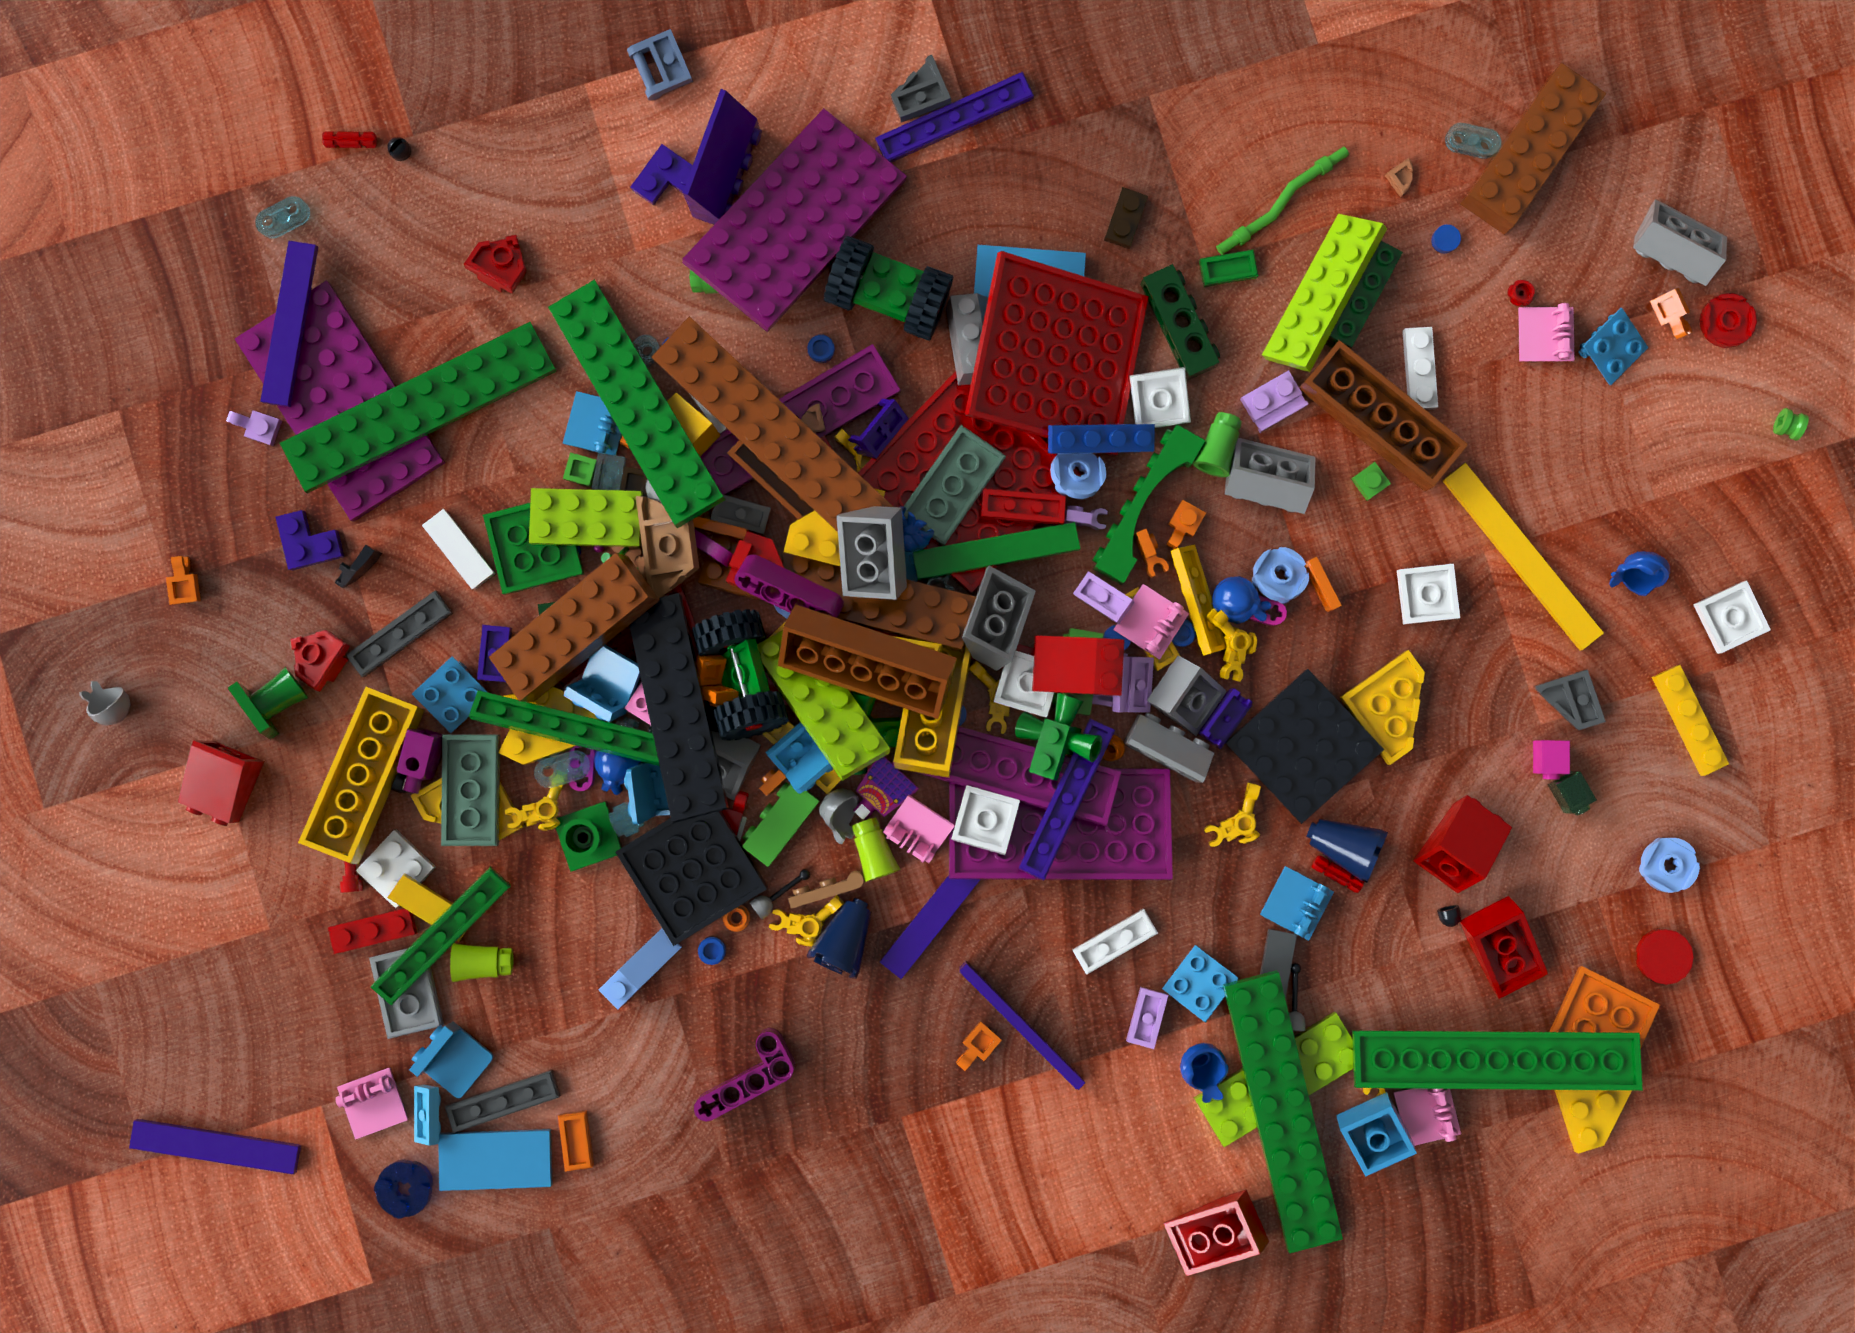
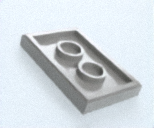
[369,948,444,1039]

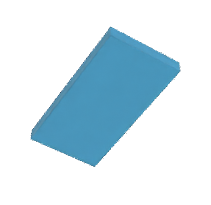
[974,245,1086,297]
[438,1129,553,1191]

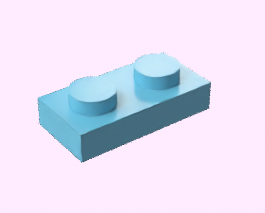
[414,1084,441,1146]

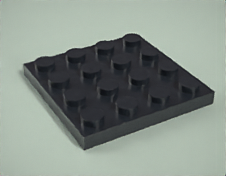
[1226,668,1384,824]
[615,811,768,946]

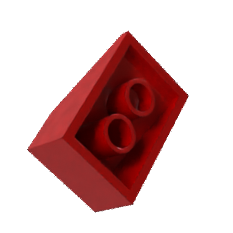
[1032,636,1124,696]
[1460,896,1548,999]
[1164,1189,1269,1276]

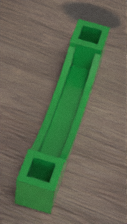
[1092,425,1206,585]

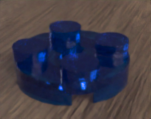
[374,1160,433,1219]

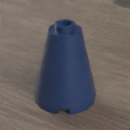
[1306,819,1388,883]
[807,898,872,979]

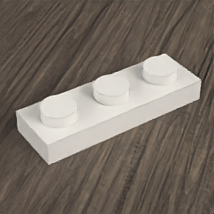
[1402,327,1438,410]

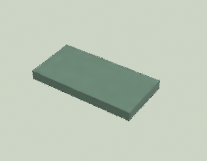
[904,425,1006,546]
[441,735,500,846]

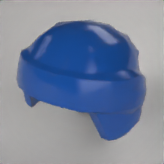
[900,506,934,552]
[1609,551,1670,596]
[1212,576,1272,624]
[594,751,641,795]
[1180,1043,1229,1103]

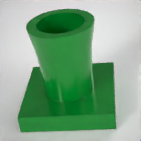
[228,667,308,740]
[556,801,622,872]

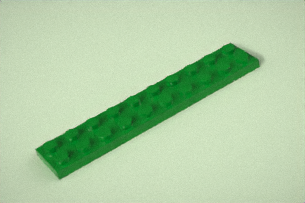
[548,279,725,529]
[280,322,556,494]
[1223,970,1343,1253]
[1352,1030,1643,1091]

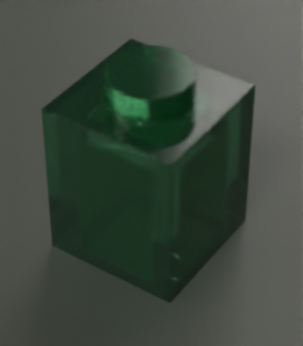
[1547,771,1597,816]

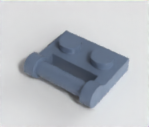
[627,29,693,101]

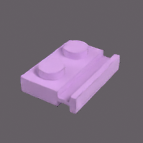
[1240,370,1308,433]
[1112,656,1154,712]

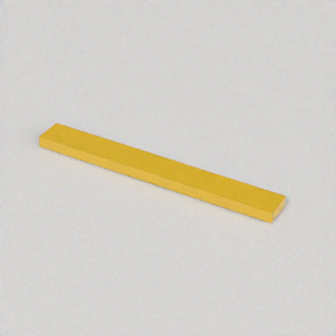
[1442,463,1604,651]

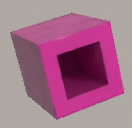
[1533,740,1570,779]

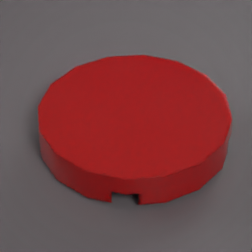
[1699,293,1757,348]
[1636,929,1694,985]

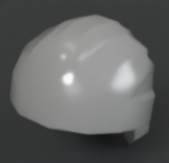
[79,681,131,726]
[819,788,859,844]

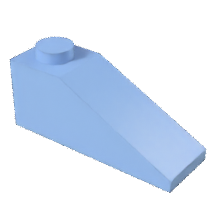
[599,928,682,1010]

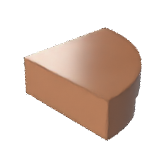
[1385,158,1413,197]
[801,404,826,434]

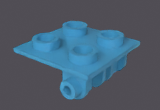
[1578,308,1648,385]
[563,391,622,457]
[412,656,489,733]
[1260,866,1334,941]
[1162,945,1239,1023]

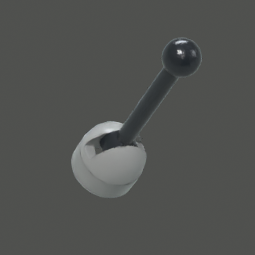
[749,869,810,920]
[1289,963,1306,1031]

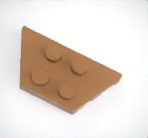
[636,496,699,598]

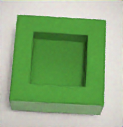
[563,452,598,487]
[1351,462,1391,501]

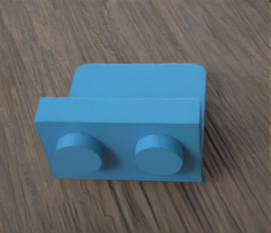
[563,645,640,722]
[765,722,833,794]
[624,762,670,824]
[409,1021,494,1098]

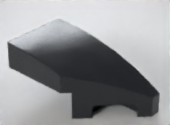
[335,545,382,588]

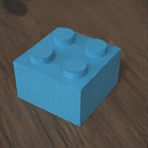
[1336,1092,1417,1177]

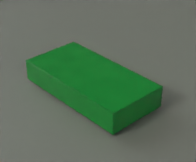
[1199,249,1258,287]

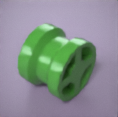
[1773,408,1809,441]

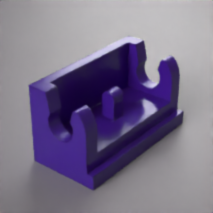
[848,399,909,459]
[1198,688,1253,749]

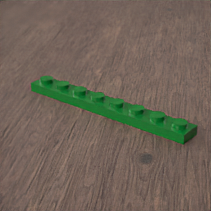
[469,690,660,766]

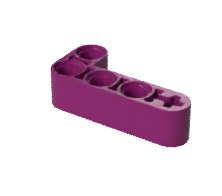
[734,555,844,618]
[694,1028,795,1121]

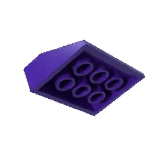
[683,89,762,225]

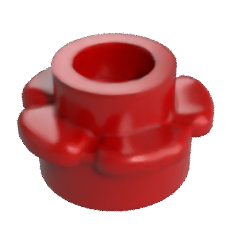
[1507,280,1535,306]

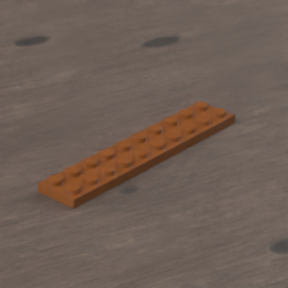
[651,316,893,532]
[698,533,976,652]

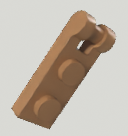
[788,871,864,909]

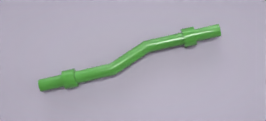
[1216,147,1349,255]

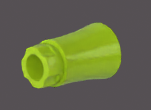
[852,817,901,882]
[450,943,514,982]

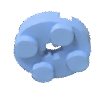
[1050,453,1106,499]
[1252,547,1309,603]
[1639,837,1700,893]

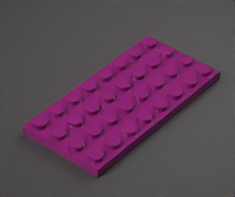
[682,108,907,333]
[235,280,445,522]
[949,769,1173,880]

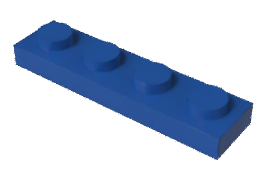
[1048,424,1155,454]

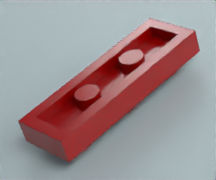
[981,489,1066,525]
[328,908,417,954]

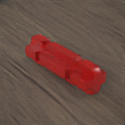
[322,131,377,148]
[1311,855,1364,893]

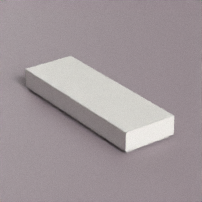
[422,509,496,590]
[1072,909,1158,975]

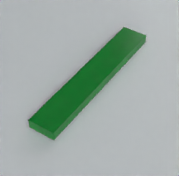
[912,522,1081,580]
[371,866,511,1005]

